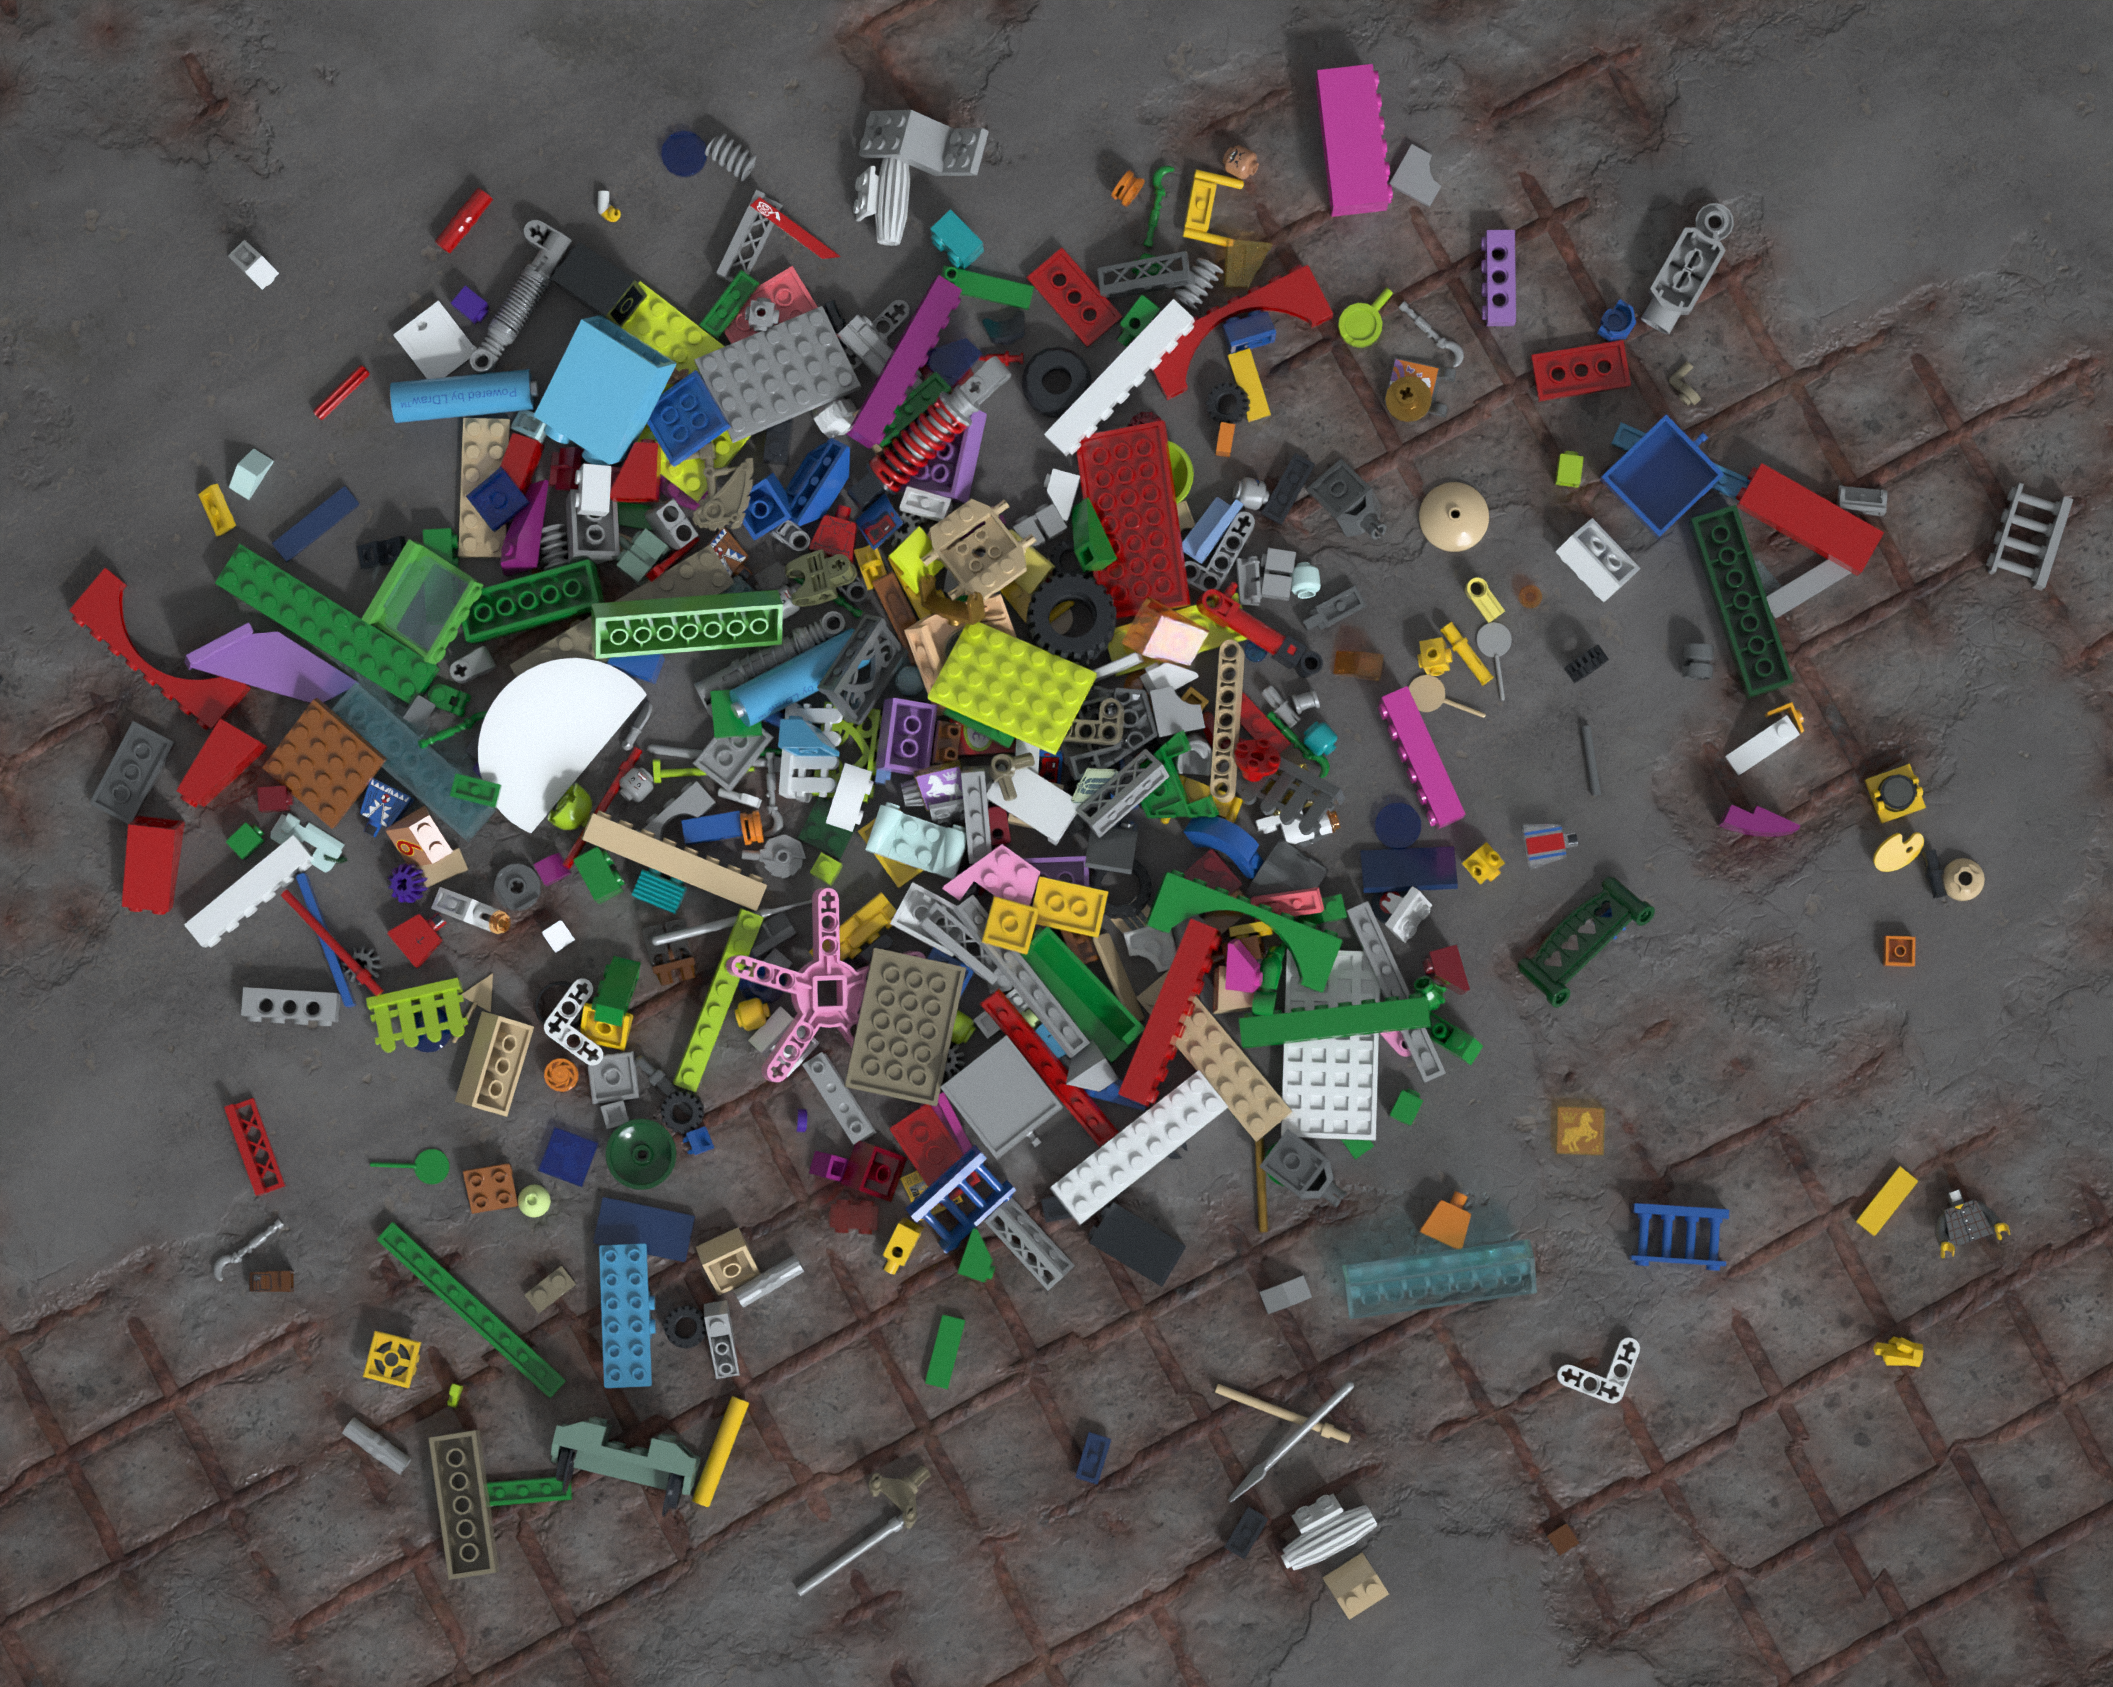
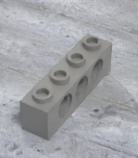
[241,987,340,1026]

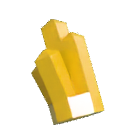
[1873,1337,1924,1367]

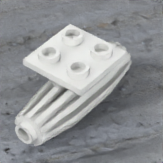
[853,158,910,246]
[1281,1494,1377,1570]

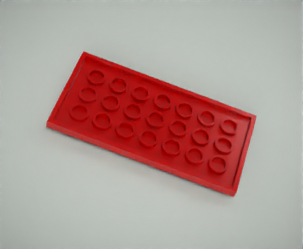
[1077,420,1191,619]

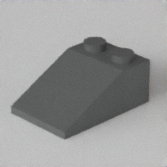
[1084,819,1139,874]

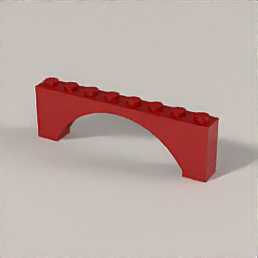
[1150,265,1333,401]
[69,568,251,731]

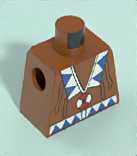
[706,528,753,584]

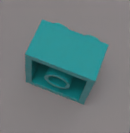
[930,209,984,270]

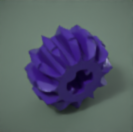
[387,863,428,903]

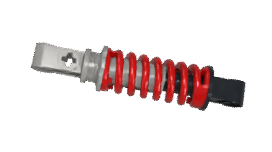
[847,356,1011,512]

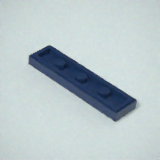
[272,486,360,563]

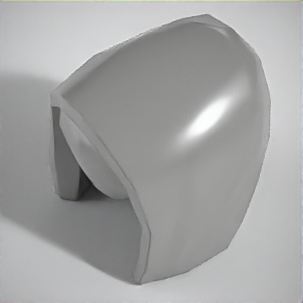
[1174,733,1212,776]

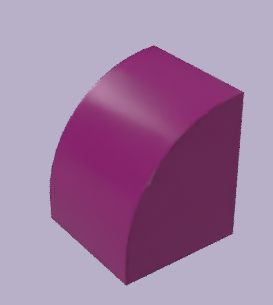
[533,853,571,887]
[809,1151,849,1182]

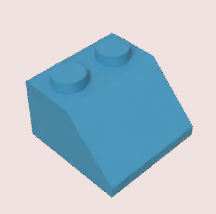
[778,716,840,757]

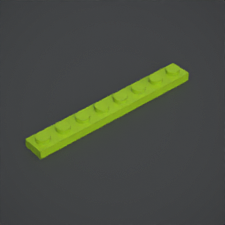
[673,908,764,1092]

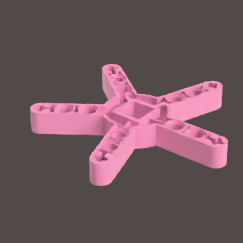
[726,888,926,1082]

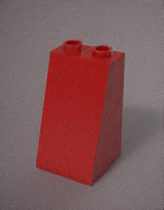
[176,718,268,808]
[122,815,185,915]

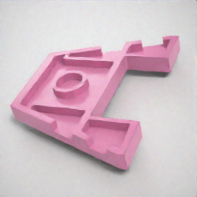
[942,844,1040,906]

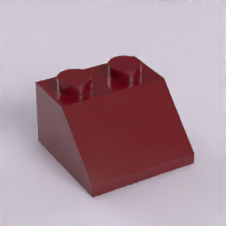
[841,1141,907,1202]

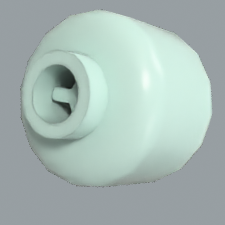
[1289,562,1321,599]

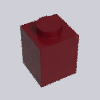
[257,786,294,813]

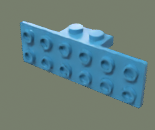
[599,1244,656,1388]

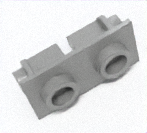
[1236,556,1262,606]

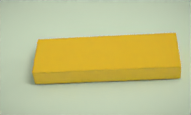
[1228,348,1271,422]
[1855,1166,1918,1236]

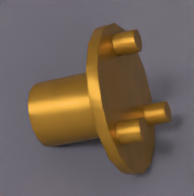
[1385,376,1432,422]

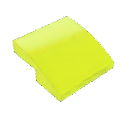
[889,526,944,594]

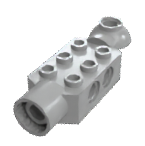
[1641,203,1734,335]

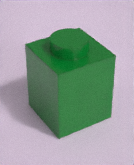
[226,823,265,860]
[1389,1088,1423,1126]

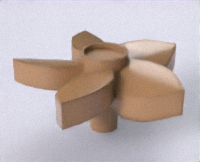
[667,368,689,386]

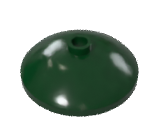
[606,1119,677,1190]

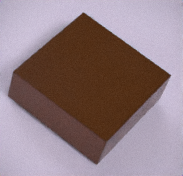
[1546,1523,1579,1556]

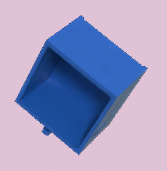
[1600,415,1725,539]

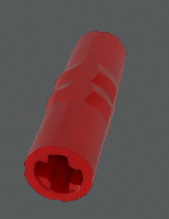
[434,188,493,254]

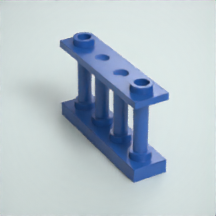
[905,1145,1016,1254]
[1629,1203,1729,1271]

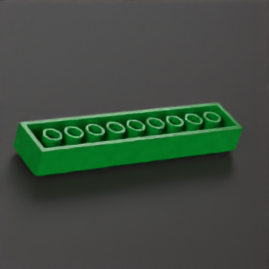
[215,544,440,704]

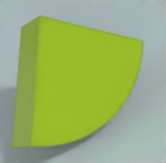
[447,1383,463,1408]

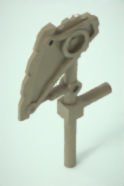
[684,442,754,531]

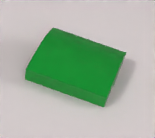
[710,690,763,739]

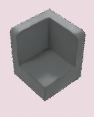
[394,694,436,729]

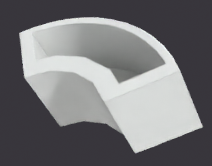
[826,763,874,832]

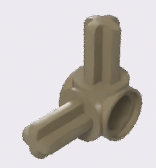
[989,752,1035,801]

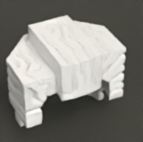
[812,397,858,439]

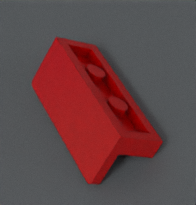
[497,433,545,496]

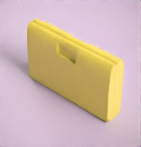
[1009,530,1055,595]

